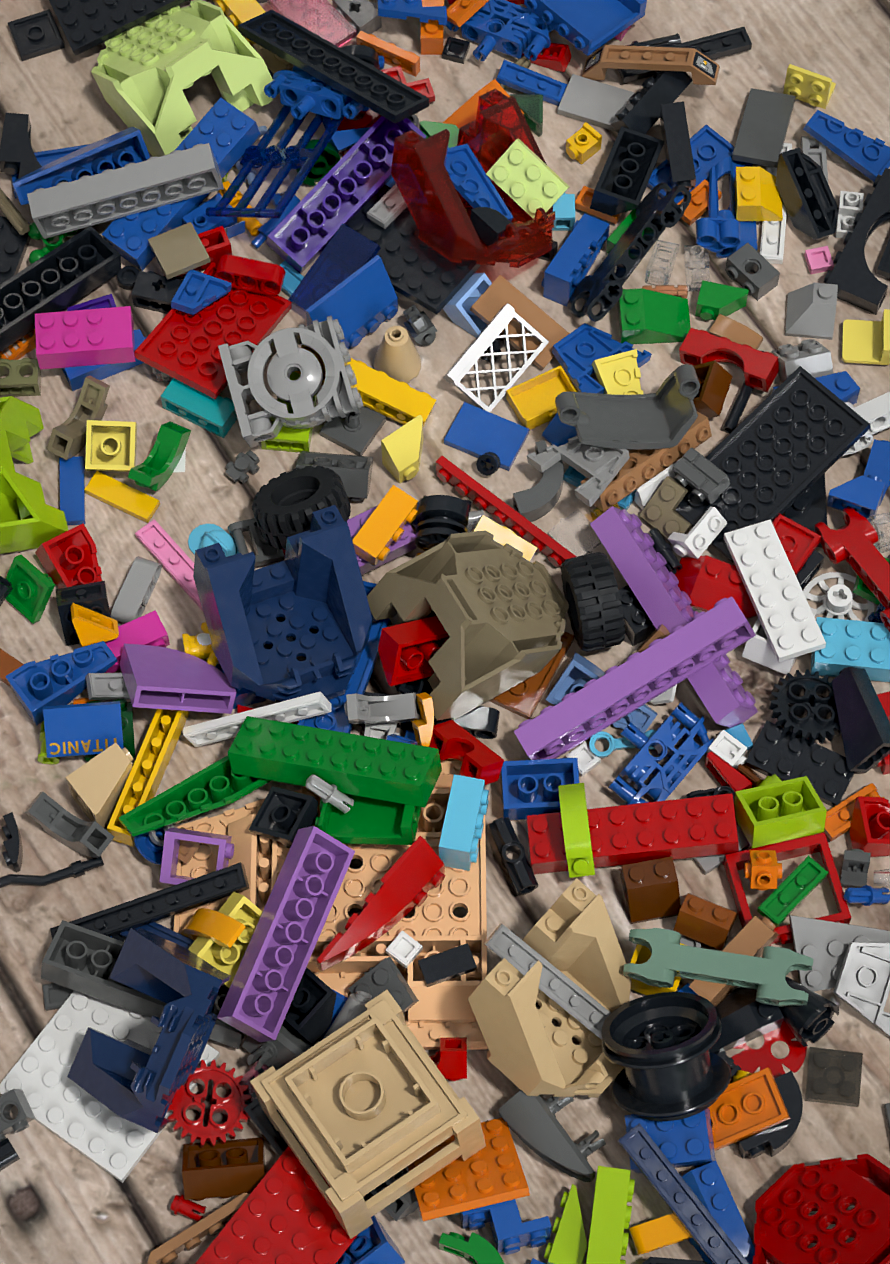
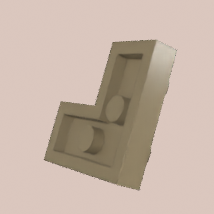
[639,476,692,538]

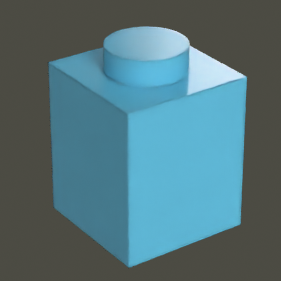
[550,193,575,231]

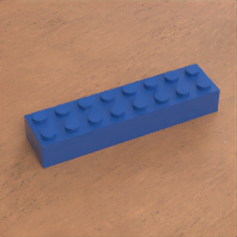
[101,98,260,271]

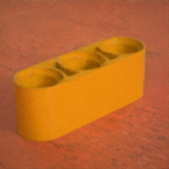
[629,1213,692,1255]

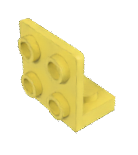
[783,64,836,109]

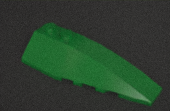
[119,755,271,837]

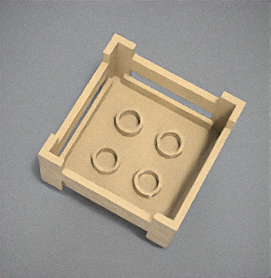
[250,990,486,1239]

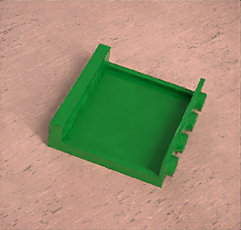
[315,793,422,845]

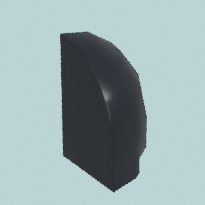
[470,207,513,250]

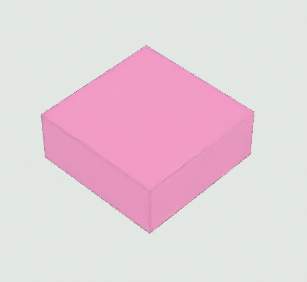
[804,246,834,274]

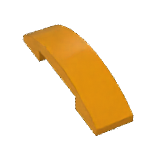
[181,908,246,948]

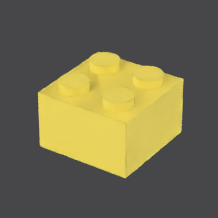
[85,420,137,472]

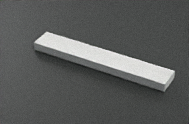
[760,143,792,264]
[183,692,332,747]

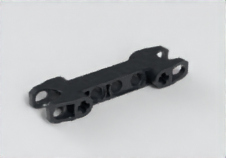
[567,183,692,322]

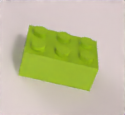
[734,776,827,848]

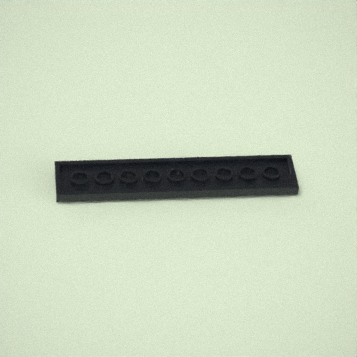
[238,9,429,124]

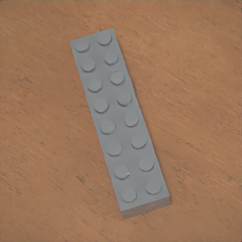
[27,143,224,239]

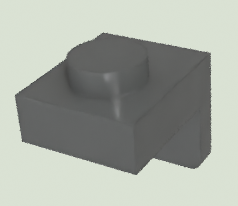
[841,849,871,888]

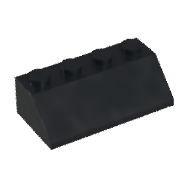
[590,126,665,216]

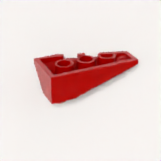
[35,523,111,614]
[849,796,890,857]

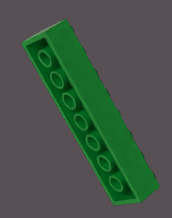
[228,716,442,808]

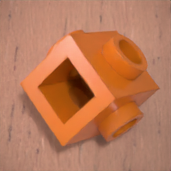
[744,850,782,891]

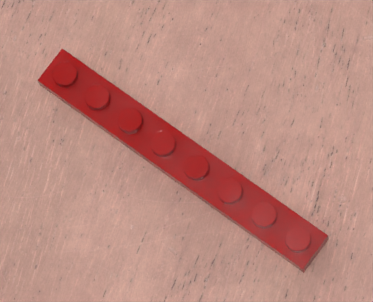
[436,456,577,567]

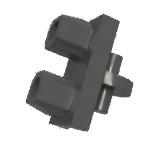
[403,305,437,346]

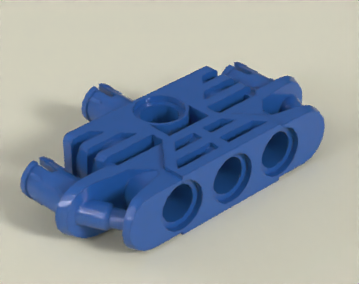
[446,0,552,61]
[264,66,369,120]
[608,702,714,805]

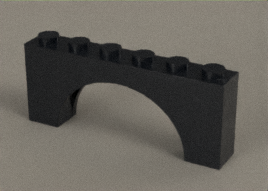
[823,168,890,315]

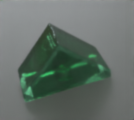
[509,94,543,137]

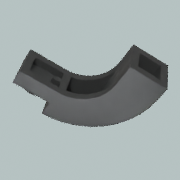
[513,440,564,522]
[25,792,114,858]

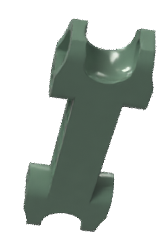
[623,928,814,1006]

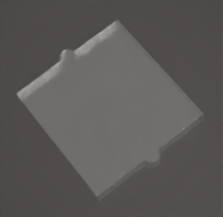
[547,509,602,557]

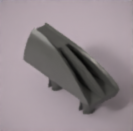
[242,1020,314,1071]
[498,1090,606,1182]

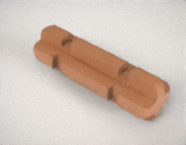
[642,285,688,298]

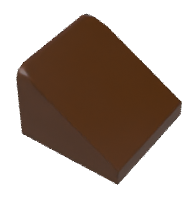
[737,764,764,788]

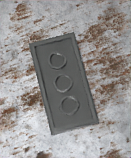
[732,88,796,168]

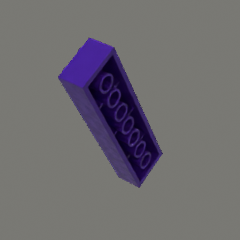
[266,116,427,274]

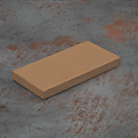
[470,275,570,371]

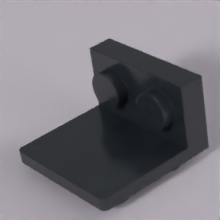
[56,581,111,646]

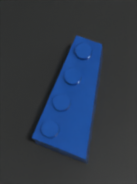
[541,213,610,307]

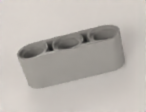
[111,556,162,623]

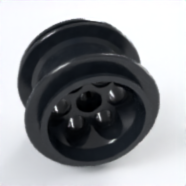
[601,992,731,1121]

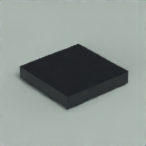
[7,9,65,61]

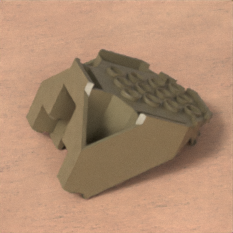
[367,530,569,720]

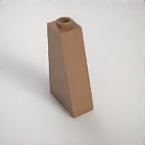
[689,916,779,1006]

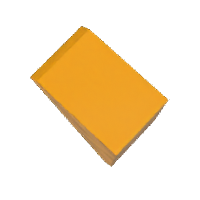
[71,603,119,647]

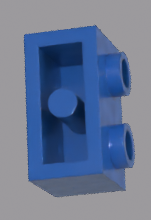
[182,193,237,234]

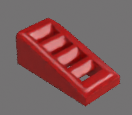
[522,43,572,72]
[705,751,753,792]

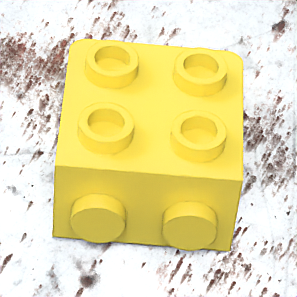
[842,309,890,365]

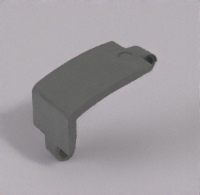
[555,364,700,449]

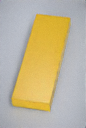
[84,471,160,523]

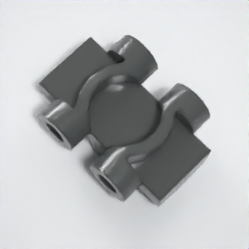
[225,450,260,484]

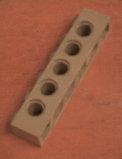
[581,412,712,512]

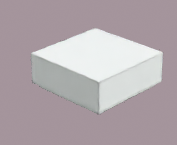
[566,742,601,777]
[385,931,423,968]

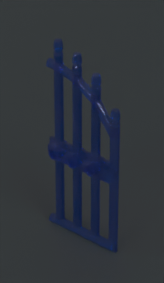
[206,105,345,218]

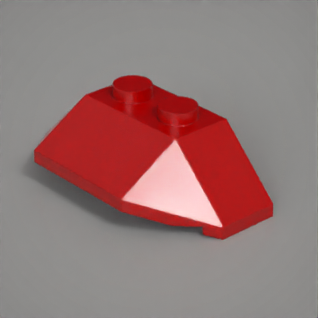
[674,555,757,619]

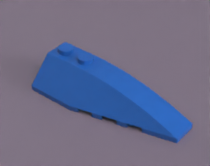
[12,127,150,205]
[682,1160,755,1264]

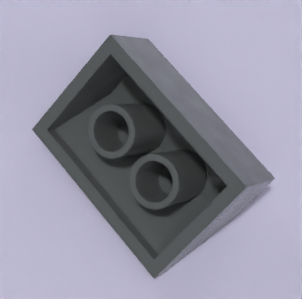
[296,451,373,501]

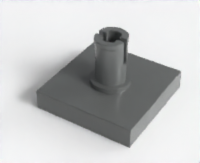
[320,406,386,456]

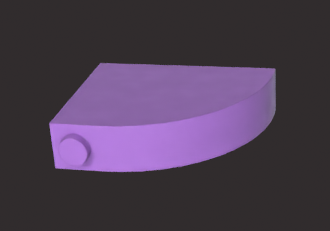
[119,643,236,714]

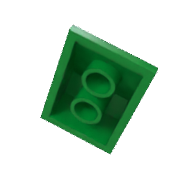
[617,289,691,344]

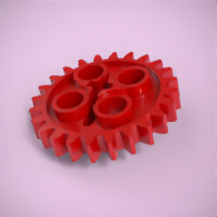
[167,1060,251,1148]

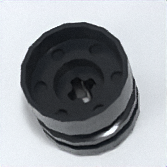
[415,495,470,551]

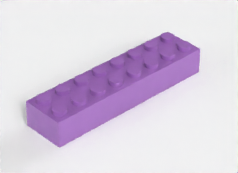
[217,826,355,1042]

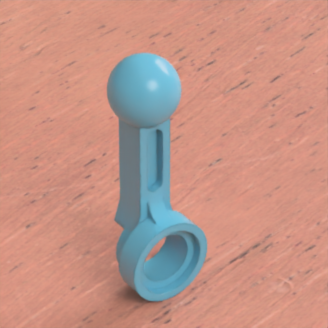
[589,730,656,758]

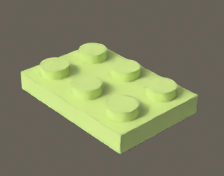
[486,138,570,222]

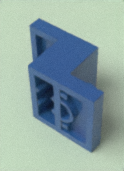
[460,1199,552,1255]

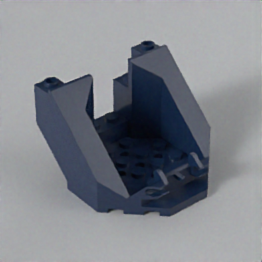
[193,505,372,702]
[67,928,231,1133]

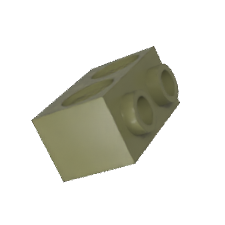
[0,358,41,397]

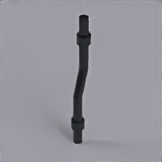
[0,856,104,888]

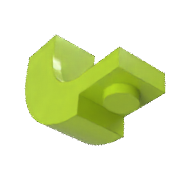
[558,783,595,878]

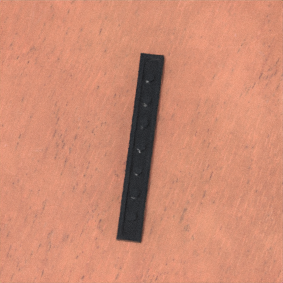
[50,862,250,940]

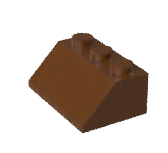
[182,1137,266,1201]

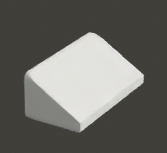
[634,464,675,510]

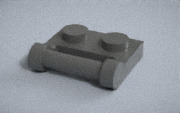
[228,518,284,567]

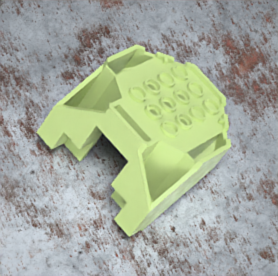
[91,0,279,157]

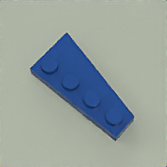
[803,110,890,182]
[427,144,514,221]

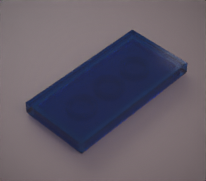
[289,223,381,311]

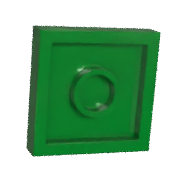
[6,554,55,624]

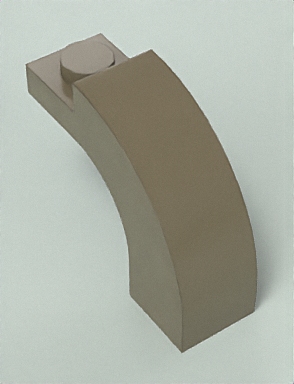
[46,376,110,460]

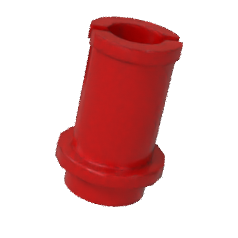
[170,1194,207,1222]

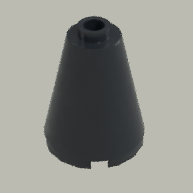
[778,976,839,1047]

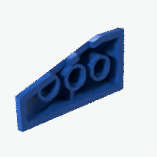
[336,1215,405,1264]

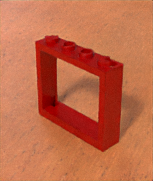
[723,832,851,946]

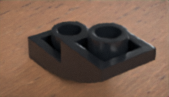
[2,812,23,873]

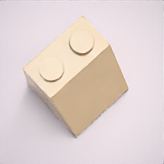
[65,743,133,829]

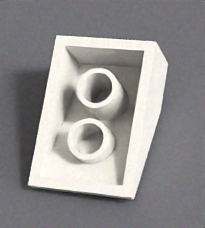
[742,607,818,675]

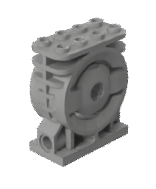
[218,316,364,448]

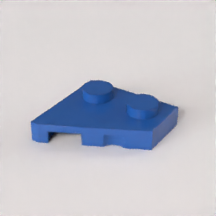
[171,270,232,315]

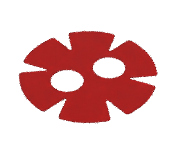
[731,1020,807,1079]

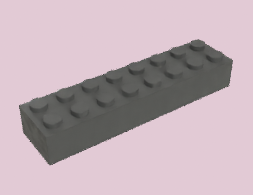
[41,920,245,1049]

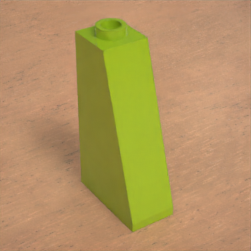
[261,371,318,453]

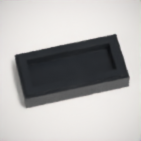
[418,943,477,987]

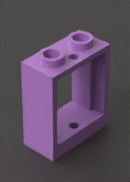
[159,827,234,885]

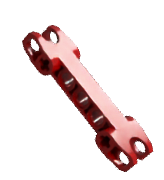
[815,507,890,632]

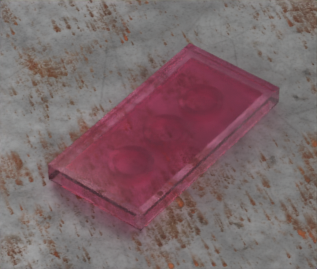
[267,0,357,47]

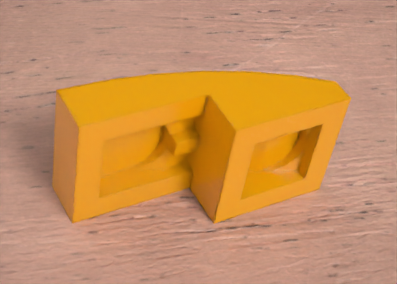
[411,692,434,747]

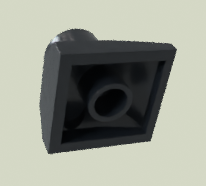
[249,786,318,848]

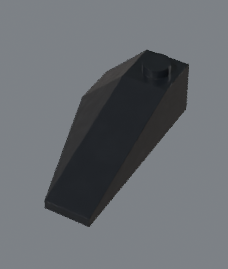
[709,987,784,1054]

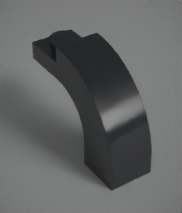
[738,1071,803,1158]

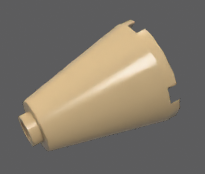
[374,326,421,384]

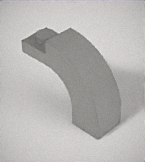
[344,693,421,724]

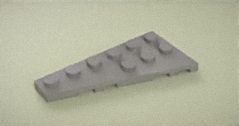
[788,914,890,991]

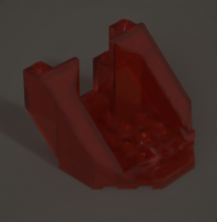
[391,89,555,268]

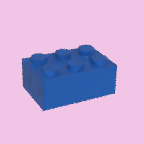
[501,758,579,820]
[625,1108,716,1173]

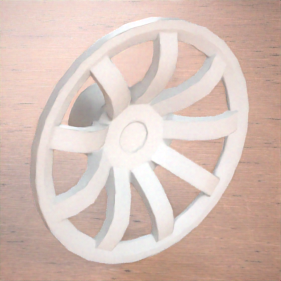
[803,572,874,622]

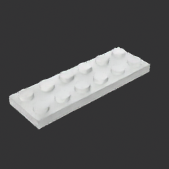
[724,520,826,662]

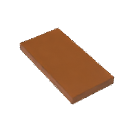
[489,631,574,719]

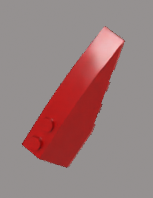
[317,836,445,972]

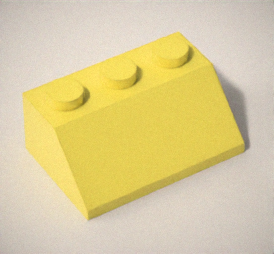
[188,892,263,989]

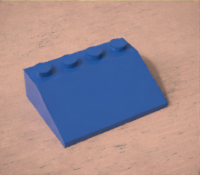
[306,255,398,349]

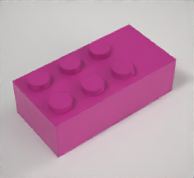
[35,306,136,370]

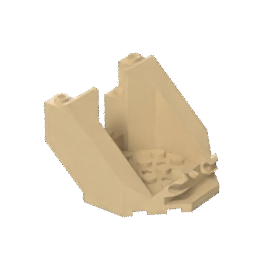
[468,878,631,1098]

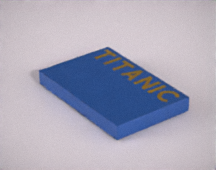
[43,701,124,758]

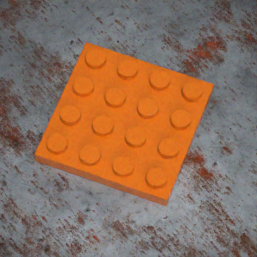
[407,1118,530,1221]

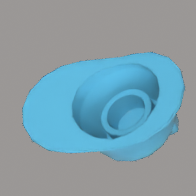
[188,524,239,557]

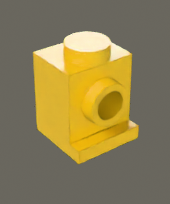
[566,122,602,165]

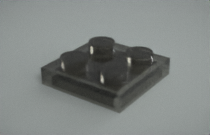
[805,1047,863,1107]

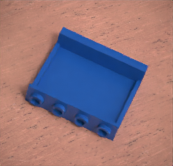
[524,0,647,56]

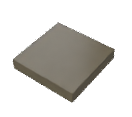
[148,222,211,280]

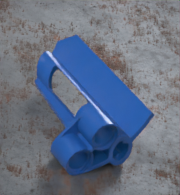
[695,156,757,258]

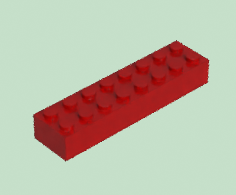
[527,793,739,875]

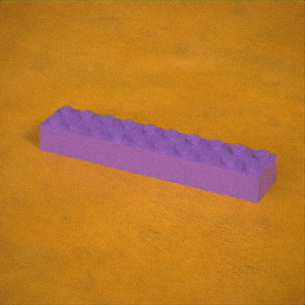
[590,506,758,728]
[514,596,756,760]

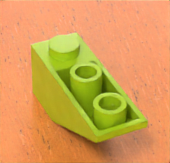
[544,1184,587,1264]

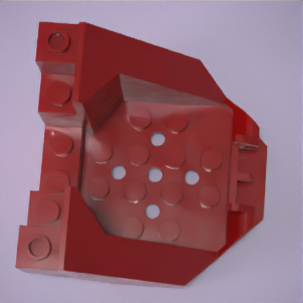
[753,1154,890,1264]

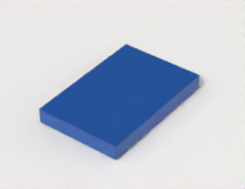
[444,402,530,471]

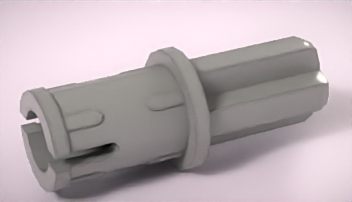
[305,774,354,814]

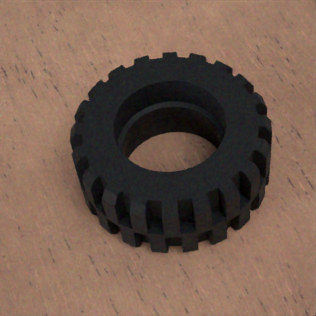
[252,466,351,550]
[561,552,625,652]

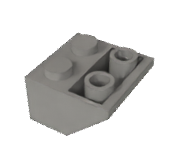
[771,339,834,383]

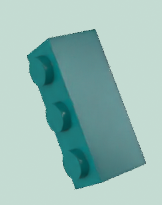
[161,378,238,438]

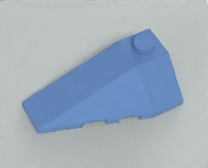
[546,652,657,733]

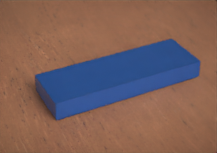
[496,60,567,106]
[59,456,86,525]

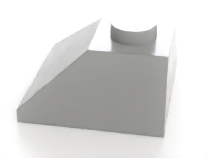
[785,283,838,340]

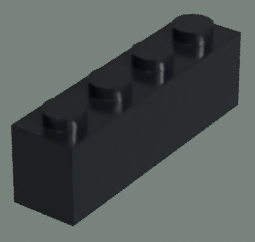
[611,70,693,134]

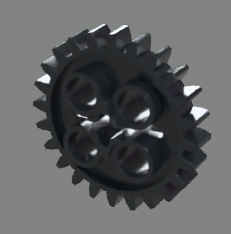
[768,669,841,745]

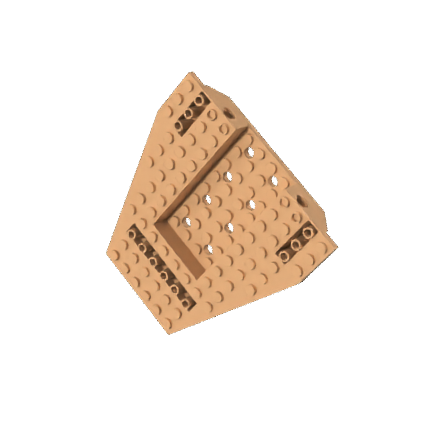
[174,758,488,1050]

